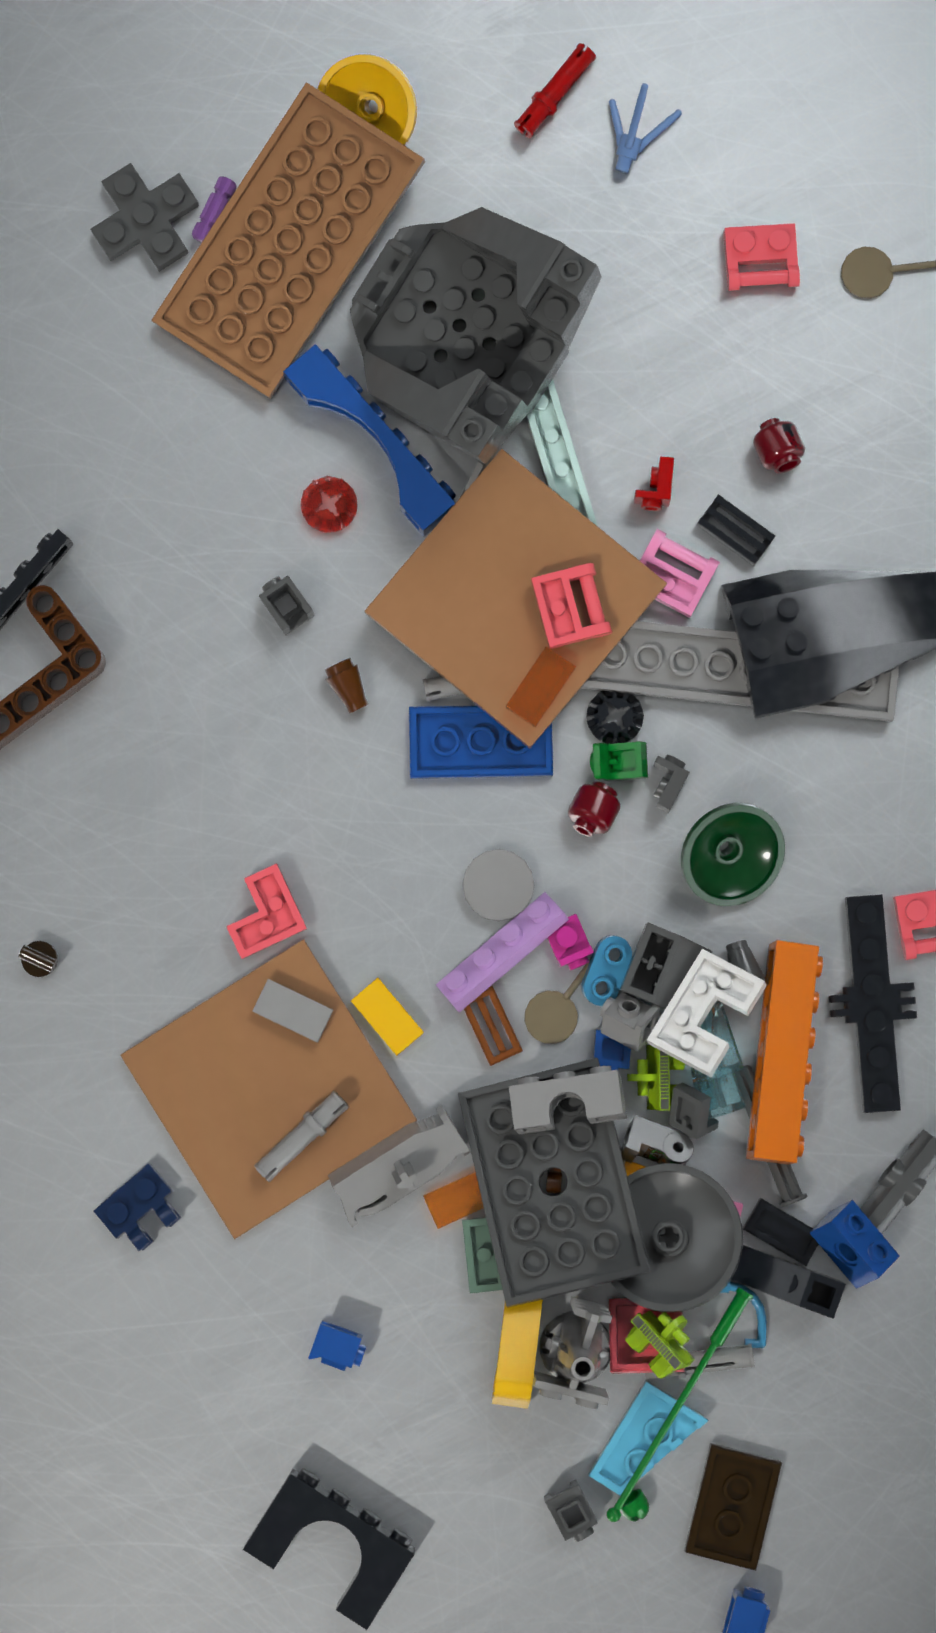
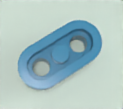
[581,935,632,1006]

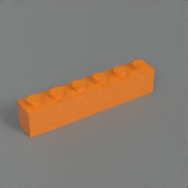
[746,940,823,1165]

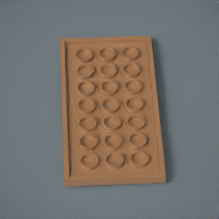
[151,82,425,399]

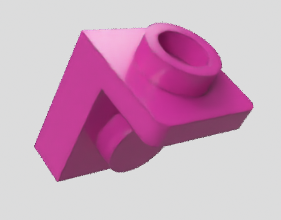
[547,914,594,971]

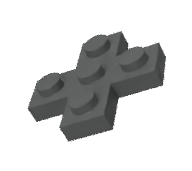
[90,163,199,272]

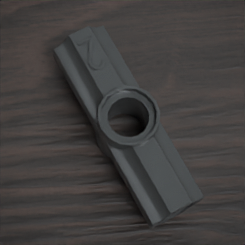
[860,1130,936,1234]

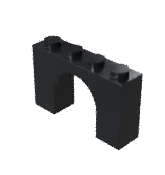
[243,1468,415,1630]

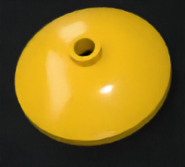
[317,54,417,146]

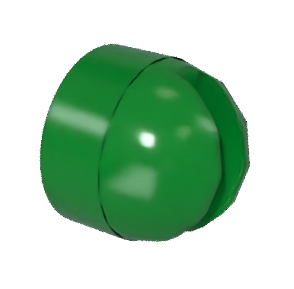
[620,1489,649,1522]

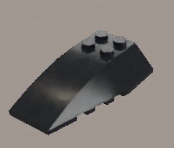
[721,570,936,719]

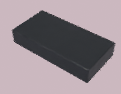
[742,1198,819,1266]

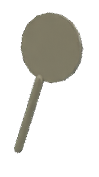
[841,246,936,299]
[524,958,591,1044]

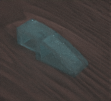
[691,1001,746,1119]

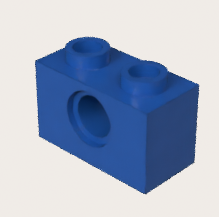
[810,1199,900,1289]

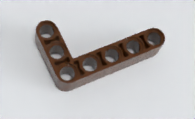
[0,585,106,750]

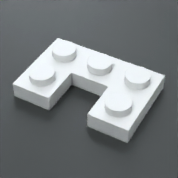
[647,949,766,1078]

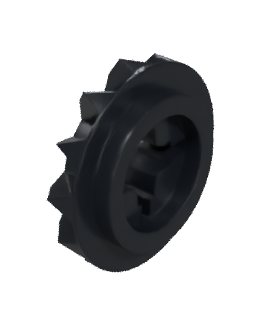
[586,691,644,744]

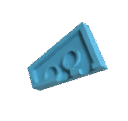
[588,1380,709,1495]

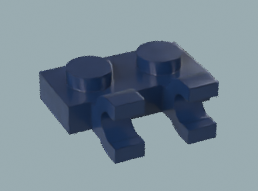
[94,1163,182,1251]

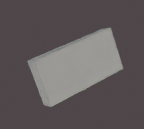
[253,979,334,1043]

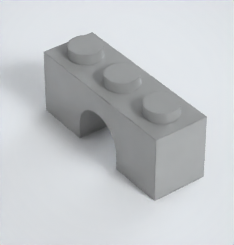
[509,1066,627,1135]

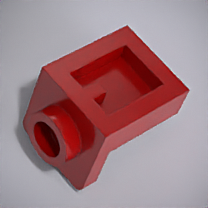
[634,456,674,511]

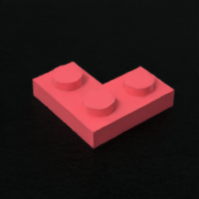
[226,863,307,959]

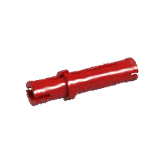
[514,43,596,138]

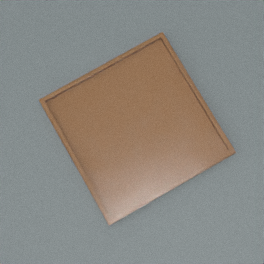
[364,449,667,749]
[120,939,418,1239]

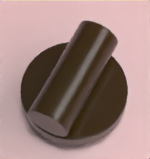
[18,941,58,977]

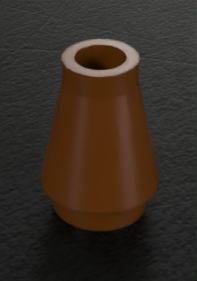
[325,658,368,713]

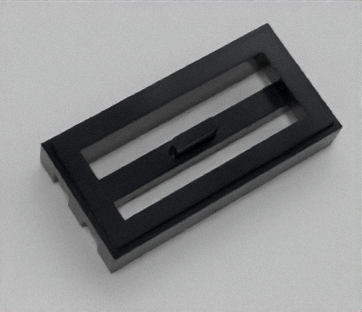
[697,494,775,566]

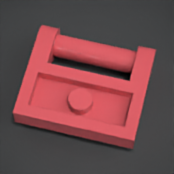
[724,223,800,291]
[531,563,612,649]
[893,890,936,960]

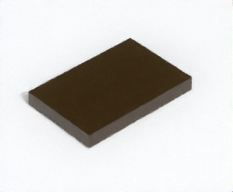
[684,1443,782,1571]

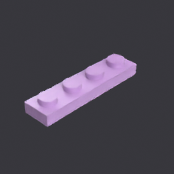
[436,892,569,1013]

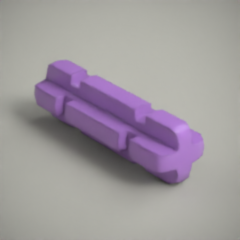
[192,176,236,243]

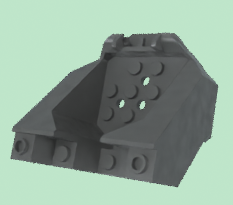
[350,207,602,464]

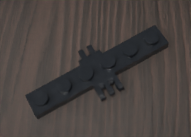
[829,894,917,1113]

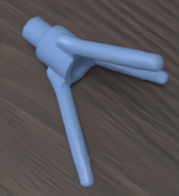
[609,83,682,173]

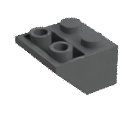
[619,922,712,1010]

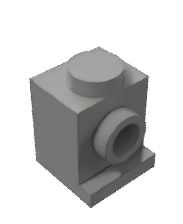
[600,992,660,1052]

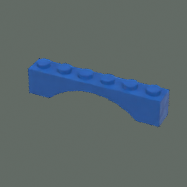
[283,344,456,537]

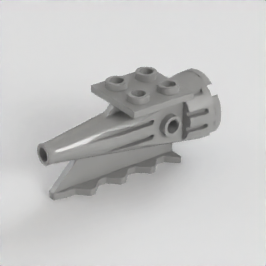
[533,1296,612,1409]

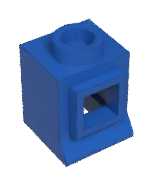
[308,1320,367,1371]
[722,1586,770,1633]

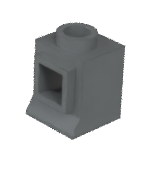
[259,576,315,636]
[544,1479,598,1542]

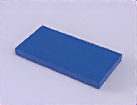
[409,706,553,779]

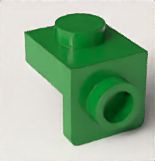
[590,741,648,781]

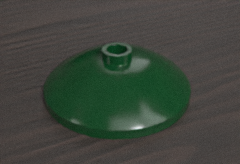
[681,803,785,906]

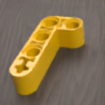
[492,1299,543,1409]

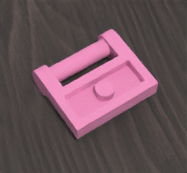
[640,529,720,618]

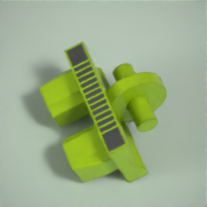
[627,1045,685,1110]
[625,1311,695,1379]

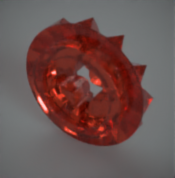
[300,475,357,533]

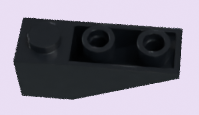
[731,1245,846,1319]

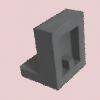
[653,754,690,813]
[669,1082,719,1140]

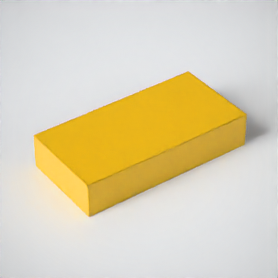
[350,978,424,1056]

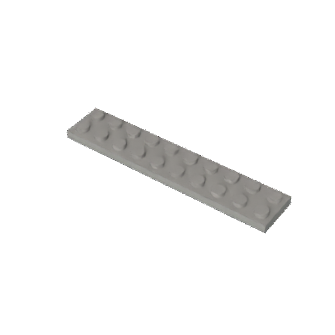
[581,621,899,722]

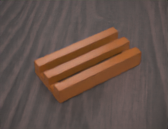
[464,986,523,1066]

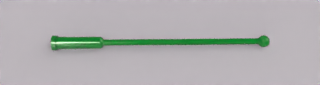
[606,1287,754,1522]

